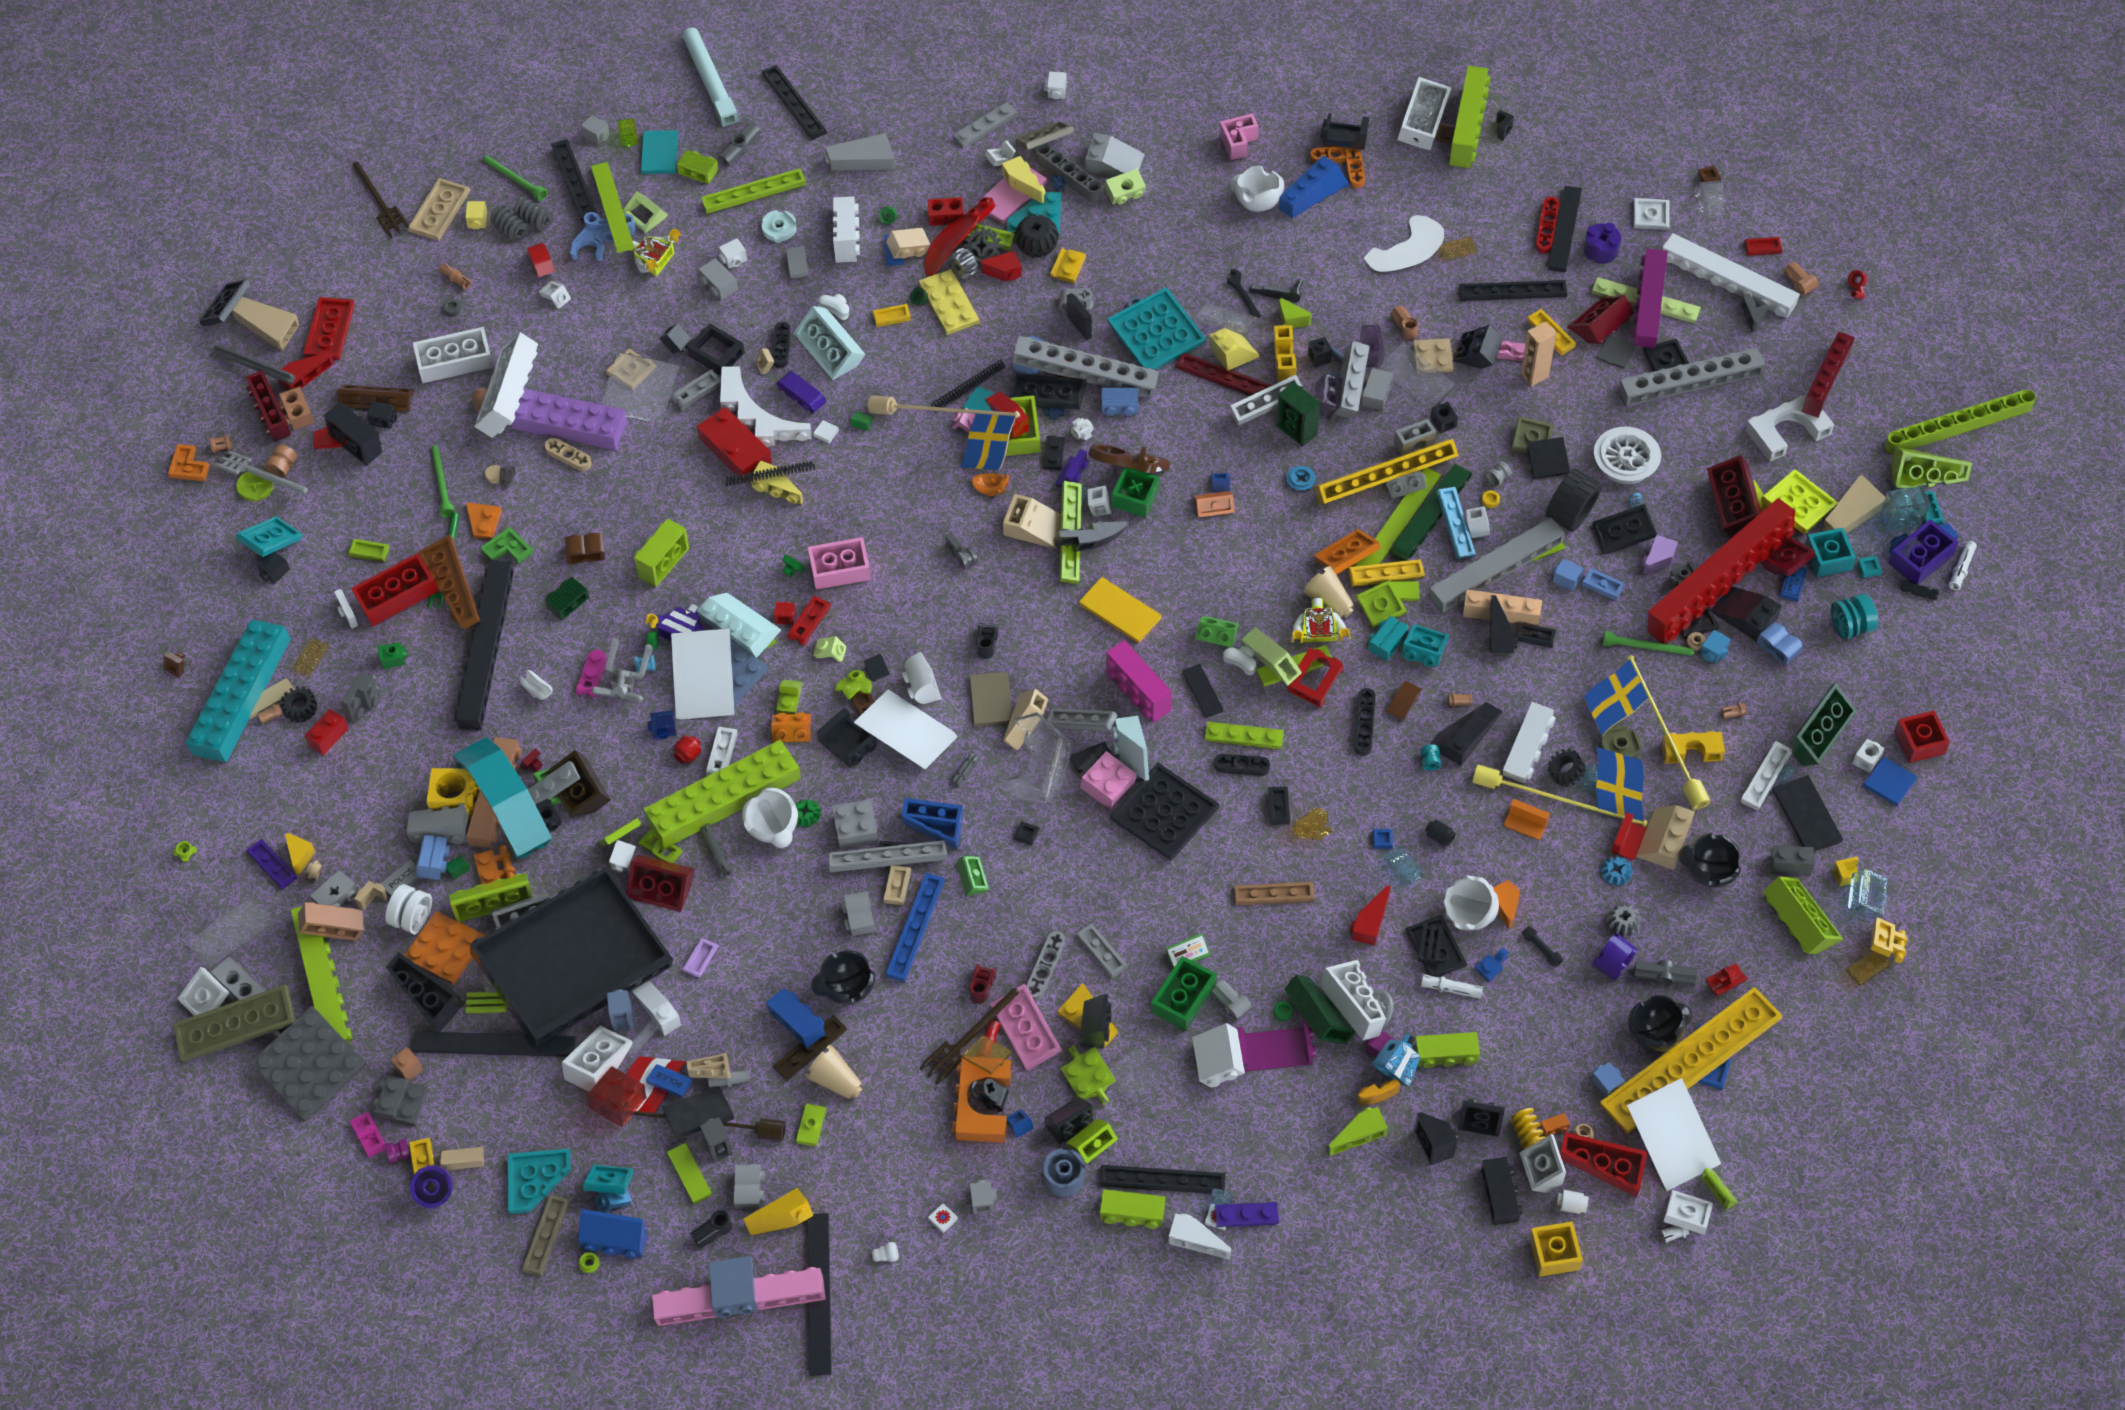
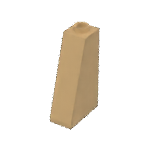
[232,297,300,351]
[1822,475,1887,534]

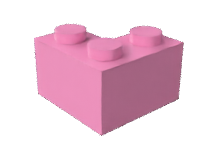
[1220,113,1258,160]

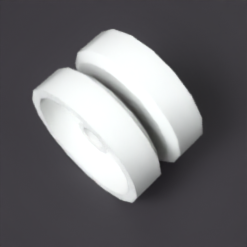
[385,884,432,935]

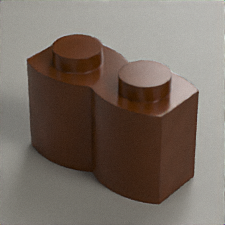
[565,532,605,564]

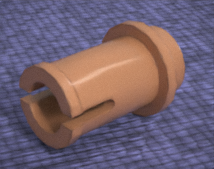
[1448,693,1472,708]
[1721,702,1747,719]
[257,704,284,724]

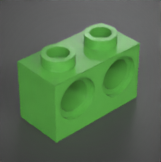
[1195,616,1239,648]

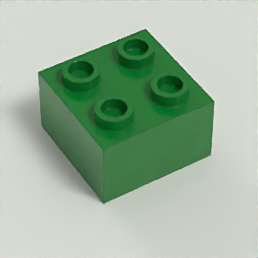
[1112,467,1160,518]

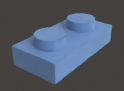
[1582,568,1625,601]

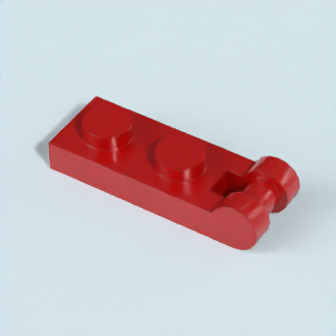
[787,596,831,646]

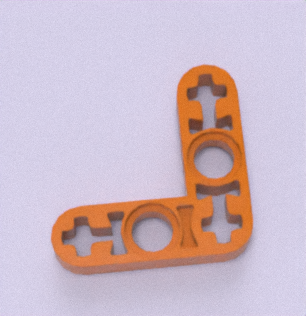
[1310,146,1365,188]

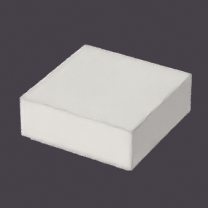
[813,420,839,443]

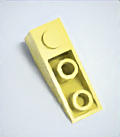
[1002,156,1046,203]
[751,461,803,505]

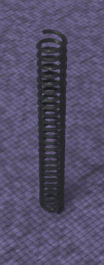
[931,359,1006,412]
[725,460,815,487]

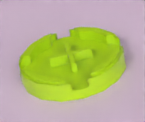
[236,469,274,502]

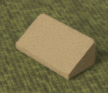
[440,1147,484,1170]

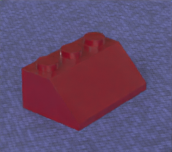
[1567,295,1634,344]
[626,854,695,912]

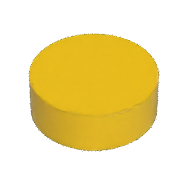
[1481,490,1500,508]

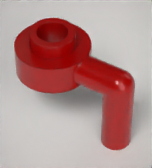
[1848,270,1867,300]

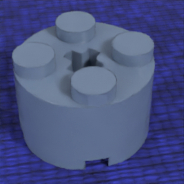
[1043,1149,1085,1198]

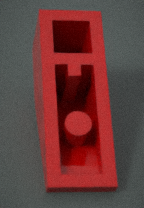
[278,352,335,390]
[985,391,1029,439]
[1349,885,1391,946]

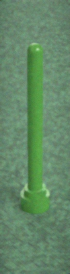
[483,156,548,202]
[431,445,455,518]
[1602,631,1695,656]

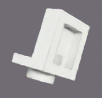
[539,281,571,309]

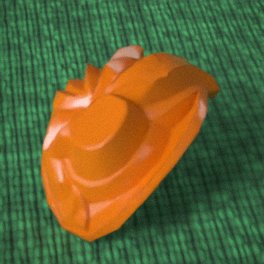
[972,473,1009,497]

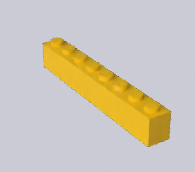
[1313,439,1459,504]

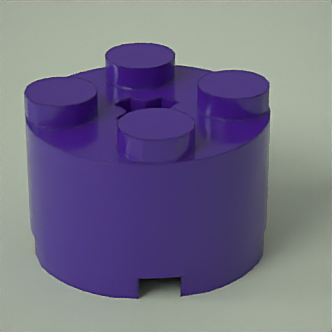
[1583,223,1621,264]
[1592,933,1638,981]
[410,1165,454,1208]

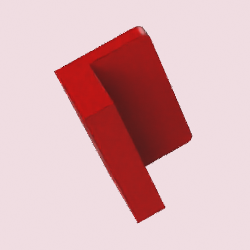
[1612,812,1647,860]

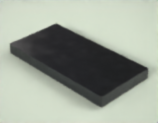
[1009,374,1087,410]
[1772,775,1843,851]

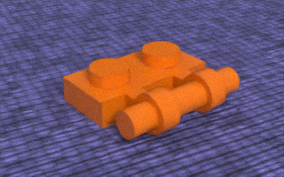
[474,845,515,885]

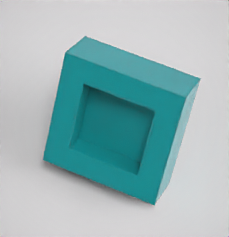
[1857,556,1882,578]

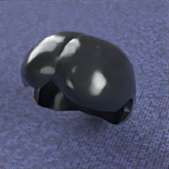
[1678,832,1741,887]
[811,950,875,1005]
[1628,995,1692,1053]

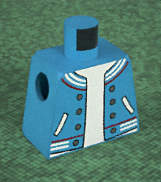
[1372,1034,1420,1087]

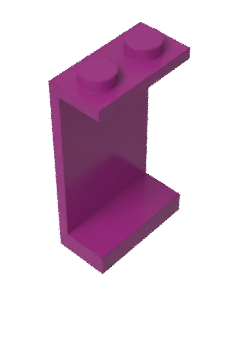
[1235,1020,1316,1072]

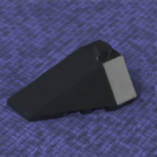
[1430,702,1503,766]

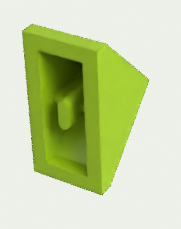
[1279,298,1312,329]

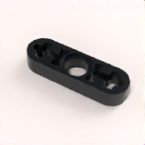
[772,322,791,368]
[1214,754,1270,776]

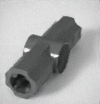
[717,122,761,167]
[1634,960,1697,986]

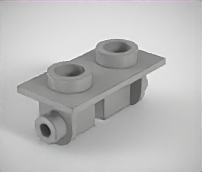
[1386,471,1427,499]

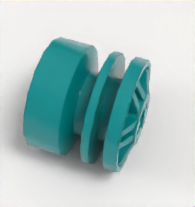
[1831,593,1878,640]

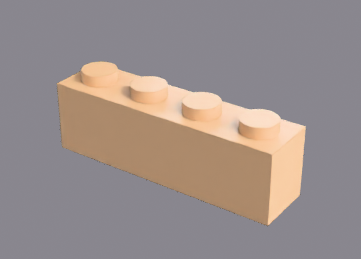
[1521,322,1556,387]
[1463,590,1542,626]

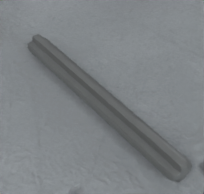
[213,345,296,384]

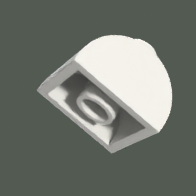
[902,652,942,704]

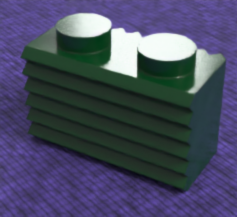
[545,577,590,621]

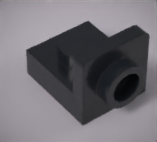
[1496,110,1514,141]

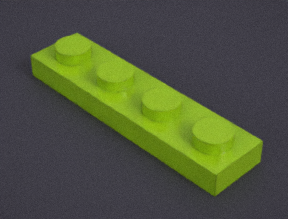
[1205,722,1284,750]

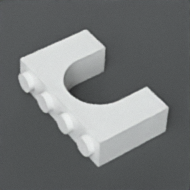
[1745,394,1834,462]

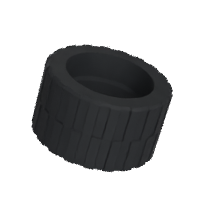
[1546,469,1602,532]

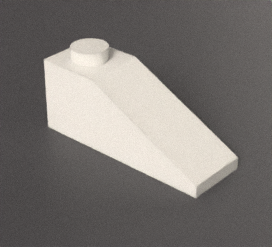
[632,981,681,1036]
[1169,1214,1231,1260]

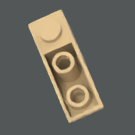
[1003,689,1048,750]

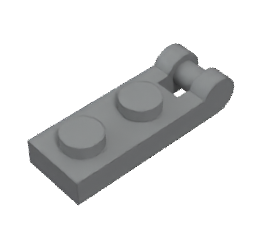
[671,370,721,411]

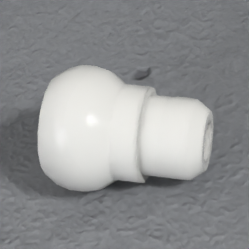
[872,1242,899,1262]

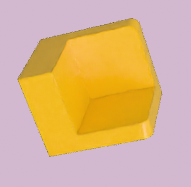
[1832,856,1862,887]

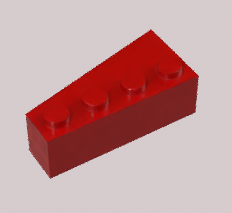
[1560,1132,1647,1197]

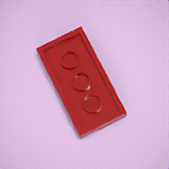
[303,297,355,361]

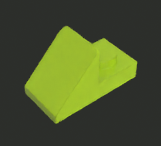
[776,680,803,714]

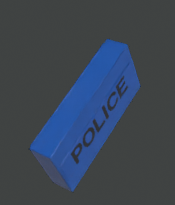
[646,1064,692,1098]

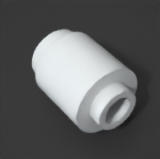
[1557,1190,1589,1214]

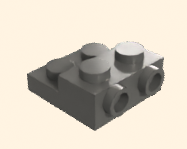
[341,672,381,723]
[373,1075,429,1126]

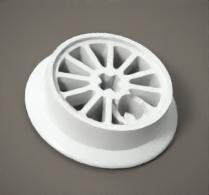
[1594,427,1661,484]

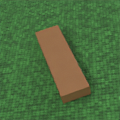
[1234,882,1314,906]

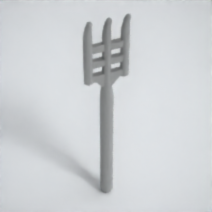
[210,451,308,494]

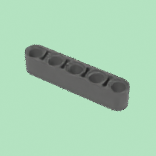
[1036,143,1102,202]

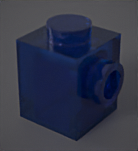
[647,710,677,739]

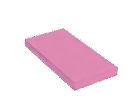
[976,168,1047,224]
[990,984,1062,1071]

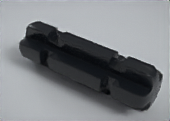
[1901,581,1939,600]

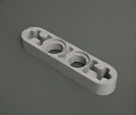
[1026,931,1065,1001]

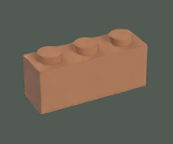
[298,902,364,941]

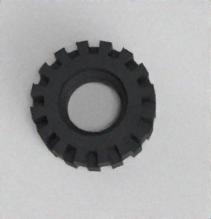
[280,686,318,723]
[1547,749,1586,787]

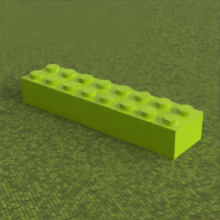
[643,739,801,849]

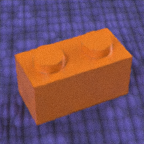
[1540,1113,1570,1137]

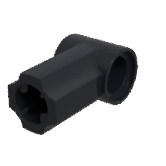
[690,1210,732,1249]

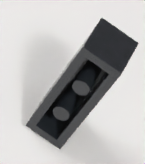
[1481,1157,1523,1225]

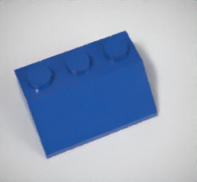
[578,1209,648,1259]

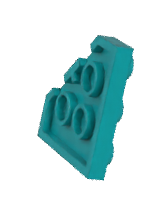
[1007,192,1062,237]
[508,1148,571,1214]

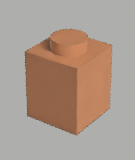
[391,1047,423,1082]

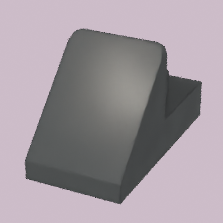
[1741,294,1769,333]

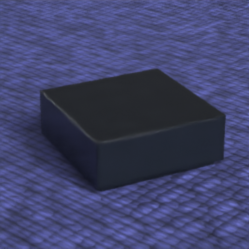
[1014,821,1040,846]

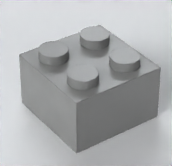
[832,799,879,850]

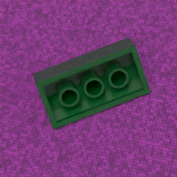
[1792,683,1857,766]

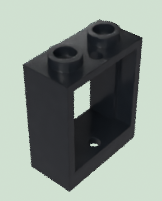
[687,323,745,376]

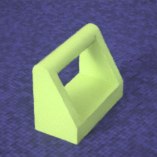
[623,191,668,233]

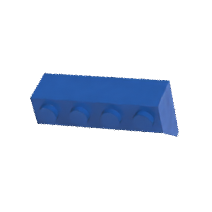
[1279,155,1350,218]

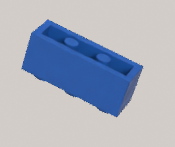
[766,988,825,1048]

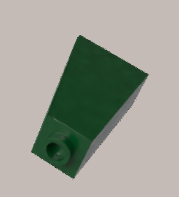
[1284,975,1356,1044]

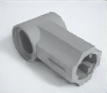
[1212,980,1252,1020]

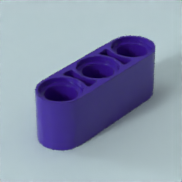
[776,371,826,414]

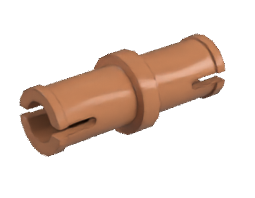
[439,263,471,289]

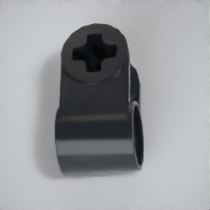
[977,623,999,659]
[970,1079,1009,1112]

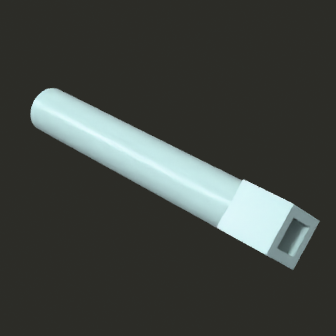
[682,28,738,127]

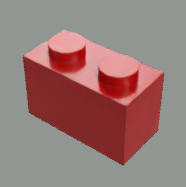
[305,709,349,756]

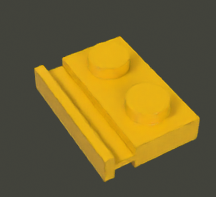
[1050,247,1086,283]

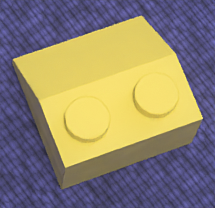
[1209,328,1259,370]

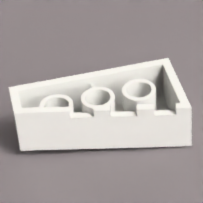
[1319,960,1386,1040]

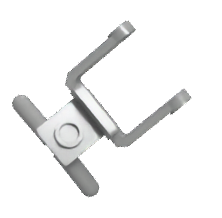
[591,638,653,703]

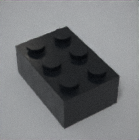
[324,402,382,466]

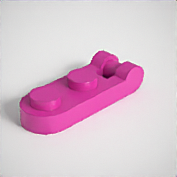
[576,650,607,698]

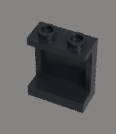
[1321,113,1370,150]
[817,708,877,768]

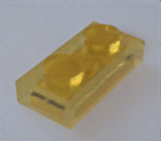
[1846,951,1892,987]

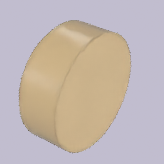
[485,465,504,483]

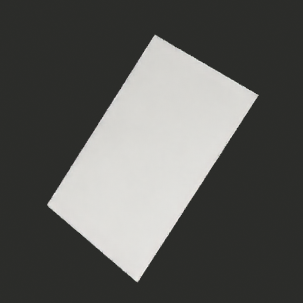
[671,628,734,719]
[854,689,958,769]
[1627,1078,1721,1191]

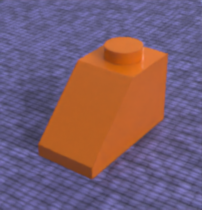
[1493,880,1520,929]

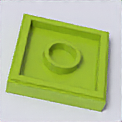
[1356,580,1407,629]
[598,818,641,847]

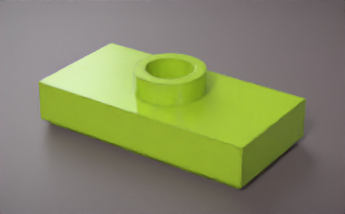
[796,1103,826,1147]

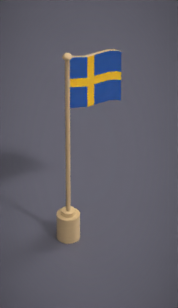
[868,395,1020,470]

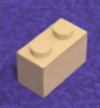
[886,228,930,258]

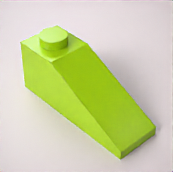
[1328,1107,1388,1156]

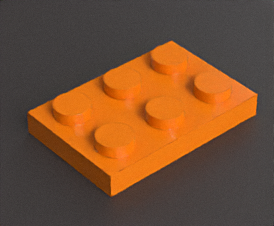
[1313,529,1381,574]

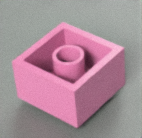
[1080,751,1137,810]

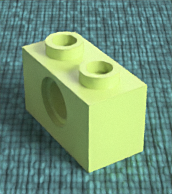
[1104,169,1146,205]

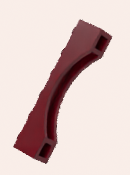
[1801,331,1855,418]

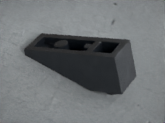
[1489,595,1518,653]

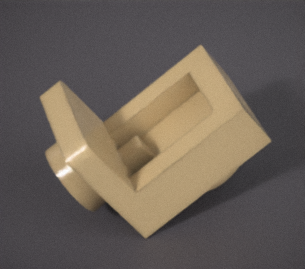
[354,881,388,910]

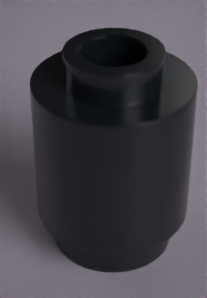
[1425,819,1456,846]

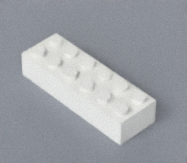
[474,332,538,438]

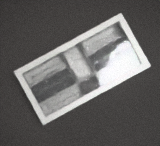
[1397,77,1451,150]

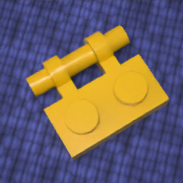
[1870,918,1907,963]

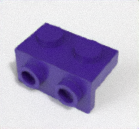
[1056,449,1089,488]

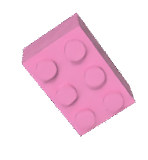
[808,537,871,590]

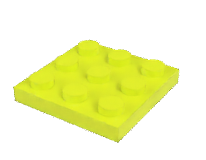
[1761,469,1838,535]

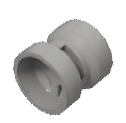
[1486,461,1512,487]

